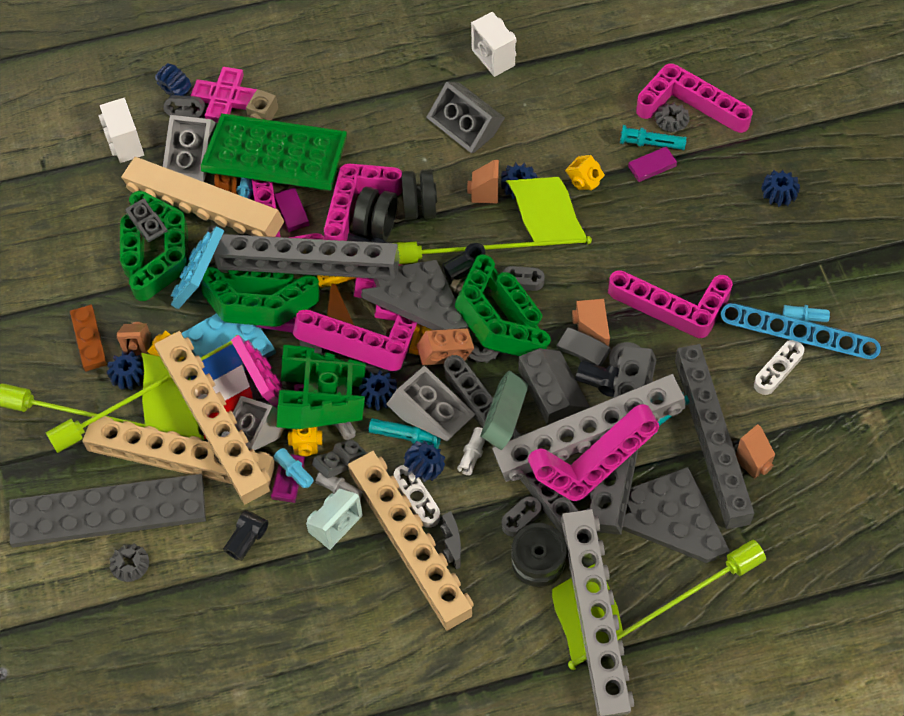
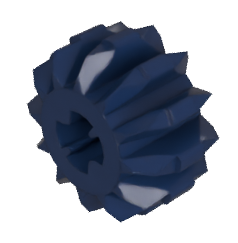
[155,63,191,96]
[501,162,537,200]
[761,169,800,207]
[107,351,144,391]
[359,370,398,411]
[404,440,445,482]

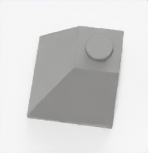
[221,396,284,450]

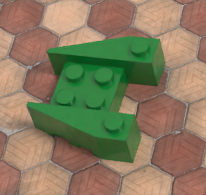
[276,345,366,429]

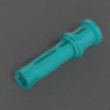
[620,125,687,150]
[369,418,441,449]

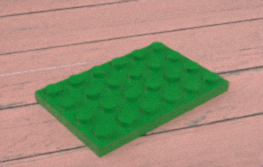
[201,113,347,190]

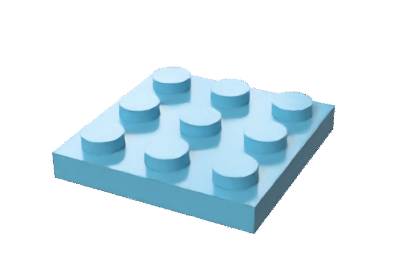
[171,226,224,309]
[181,313,276,371]

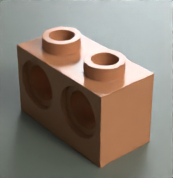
[416,328,474,365]

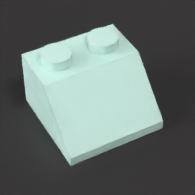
[306,489,363,550]

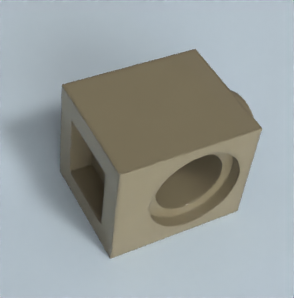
[246,89,279,120]

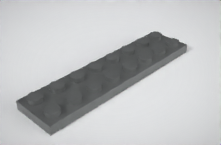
[10,474,206,548]

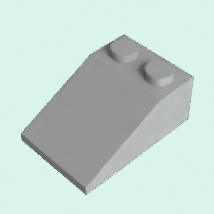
[163,115,217,182]
[387,366,475,441]

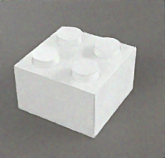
[471,12,517,77]
[99,98,144,163]

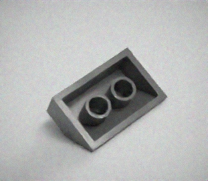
[426,81,505,153]
[518,348,590,425]

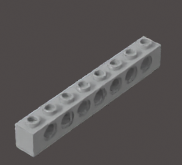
[492,374,685,482]
[561,509,634,716]

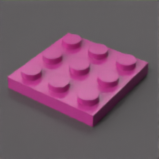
[231,335,283,409]

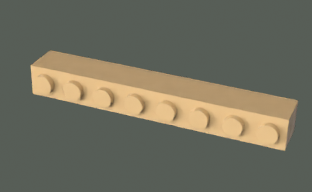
[121,157,284,237]

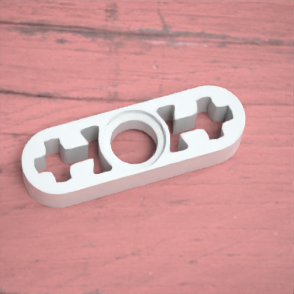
[754,340,804,395]
[394,465,440,528]

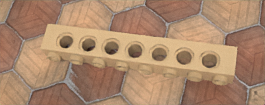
[154,331,271,505]
[82,416,276,486]
[348,451,474,631]

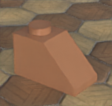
[467,160,499,203]
[572,299,610,346]
[117,322,151,356]
[736,424,775,479]

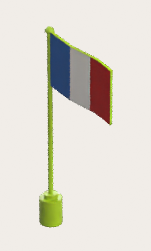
[45,335,253,453]

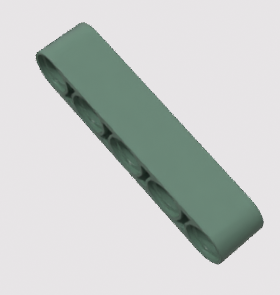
[480,371,529,450]

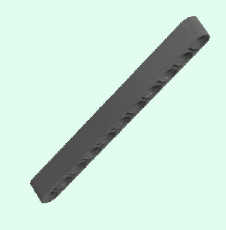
[444,355,600,565]

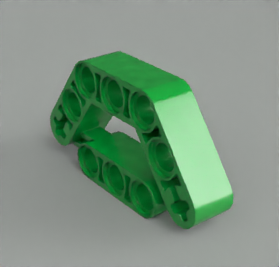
[120,191,189,301]
[455,255,551,356]
[201,267,320,327]

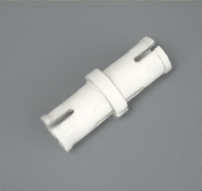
[457,427,485,475]

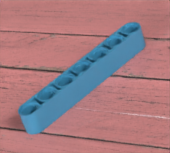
[721,303,881,359]

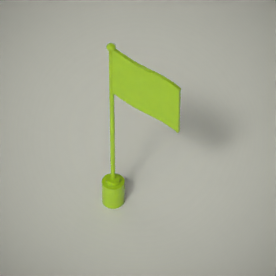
[392,177,592,265]
[0,353,204,441]
[552,539,766,670]

